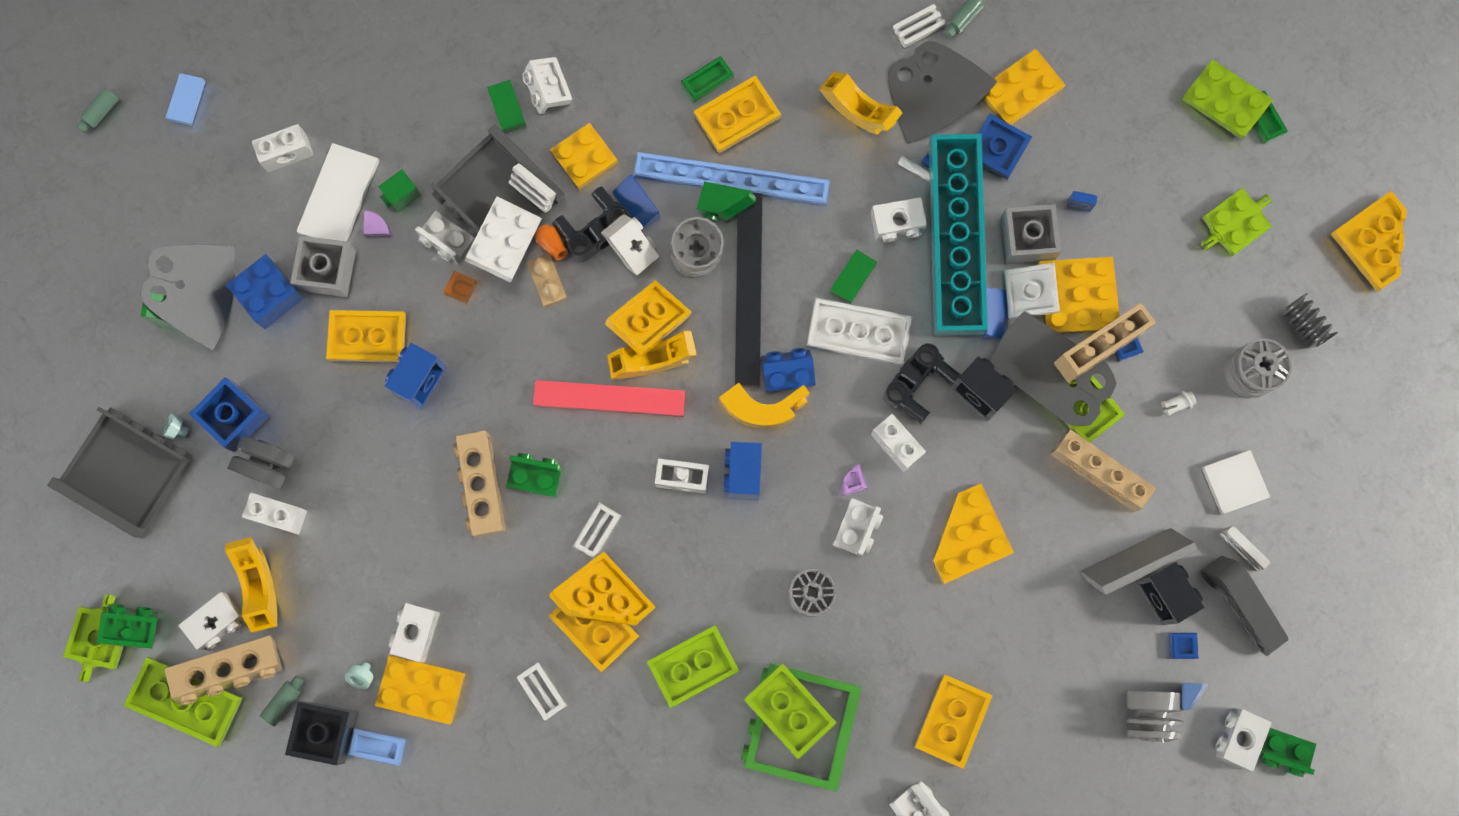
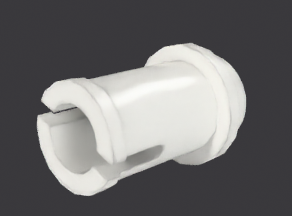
[1161,390,1196,416]

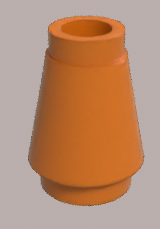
[534,224,568,260]

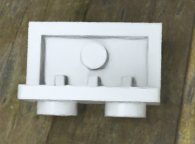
[889,781,949,816]

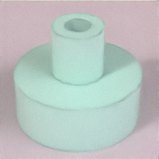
[161,413,189,440]
[345,662,374,690]

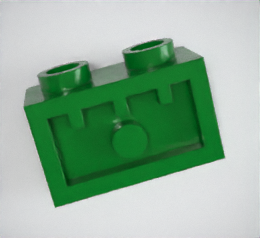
[506,453,563,498]
[96,604,158,649]
[1259,728,1317,778]

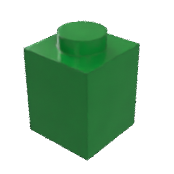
[378,169,421,212]

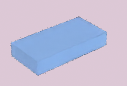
[166,73,206,126]
[348,729,406,765]

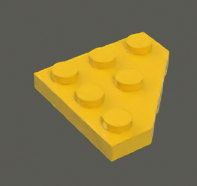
[1331,191,1407,292]
[933,483,1014,584]
[549,551,656,625]

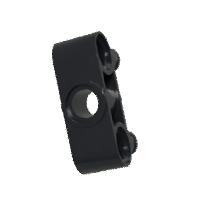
[552,186,630,262]
[883,343,961,424]

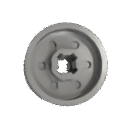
[788,568,837,617]

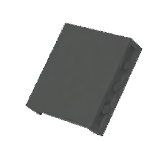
[430,124,565,238]
[47,407,192,539]

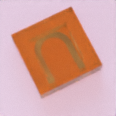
[443,271,478,304]

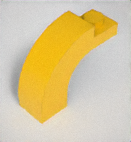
[819,71,902,135]
[606,331,697,379]
[719,383,810,430]
[225,537,277,633]

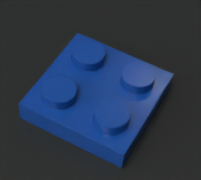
[978,114,1032,180]

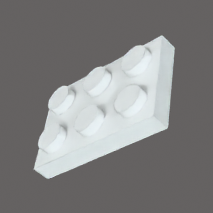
[465,196,542,283]

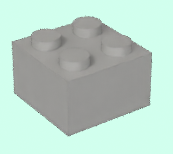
[1001,204,1061,264]
[290,235,356,297]

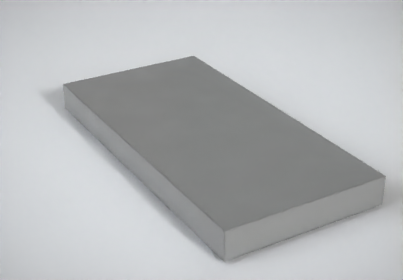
[1081,528,1197,595]

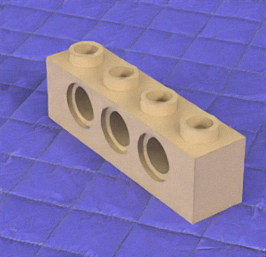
[1054,303,1156,384]
[1050,429,1156,512]
[453,430,506,538]
[165,635,282,705]

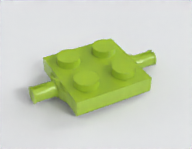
[1201,187,1273,256]
[63,594,124,683]

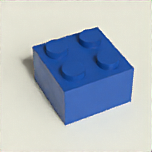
[226,254,304,329]
[384,343,447,410]
[189,377,270,452]
[723,442,762,501]

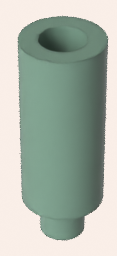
[944,0,984,38]
[77,88,120,133]
[260,675,304,726]

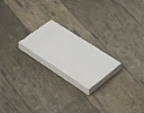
[296,143,379,242]
[806,298,913,366]

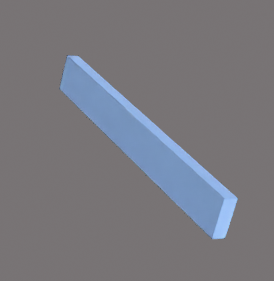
[634,152,830,206]

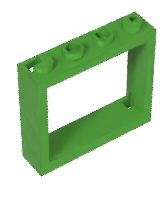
[741,663,862,792]

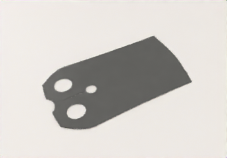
[990,311,1117,426]

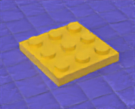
[1038,257,1120,334]

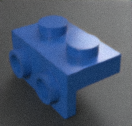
[761,348,816,392]

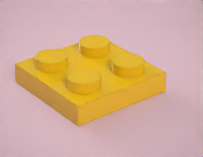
[550,123,618,190]

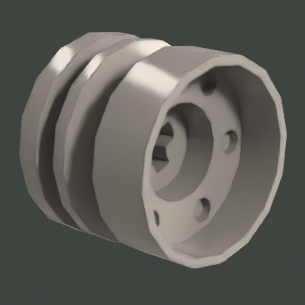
[670,217,724,278]
[1224,338,1292,398]
[1127,691,1184,742]

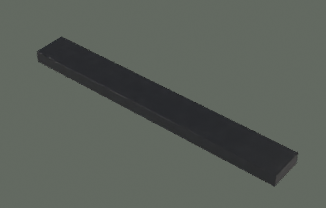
[735,193,762,387]

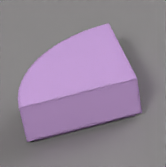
[364,211,390,237]
[842,464,868,496]

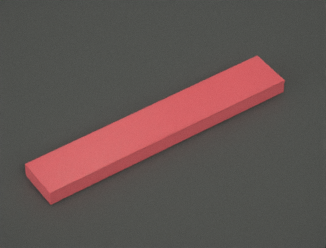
[533,380,685,417]

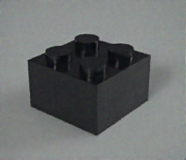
[951,356,1017,420]
[1136,562,1205,625]
[285,701,357,766]

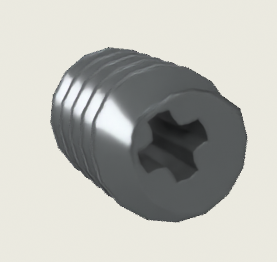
[1282,293,1338,349]

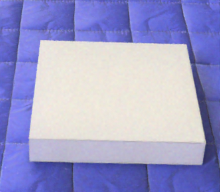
[1004,263,1060,320]
[1201,450,1270,515]

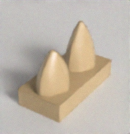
[526,253,568,308]

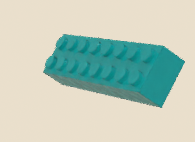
[928,134,988,336]

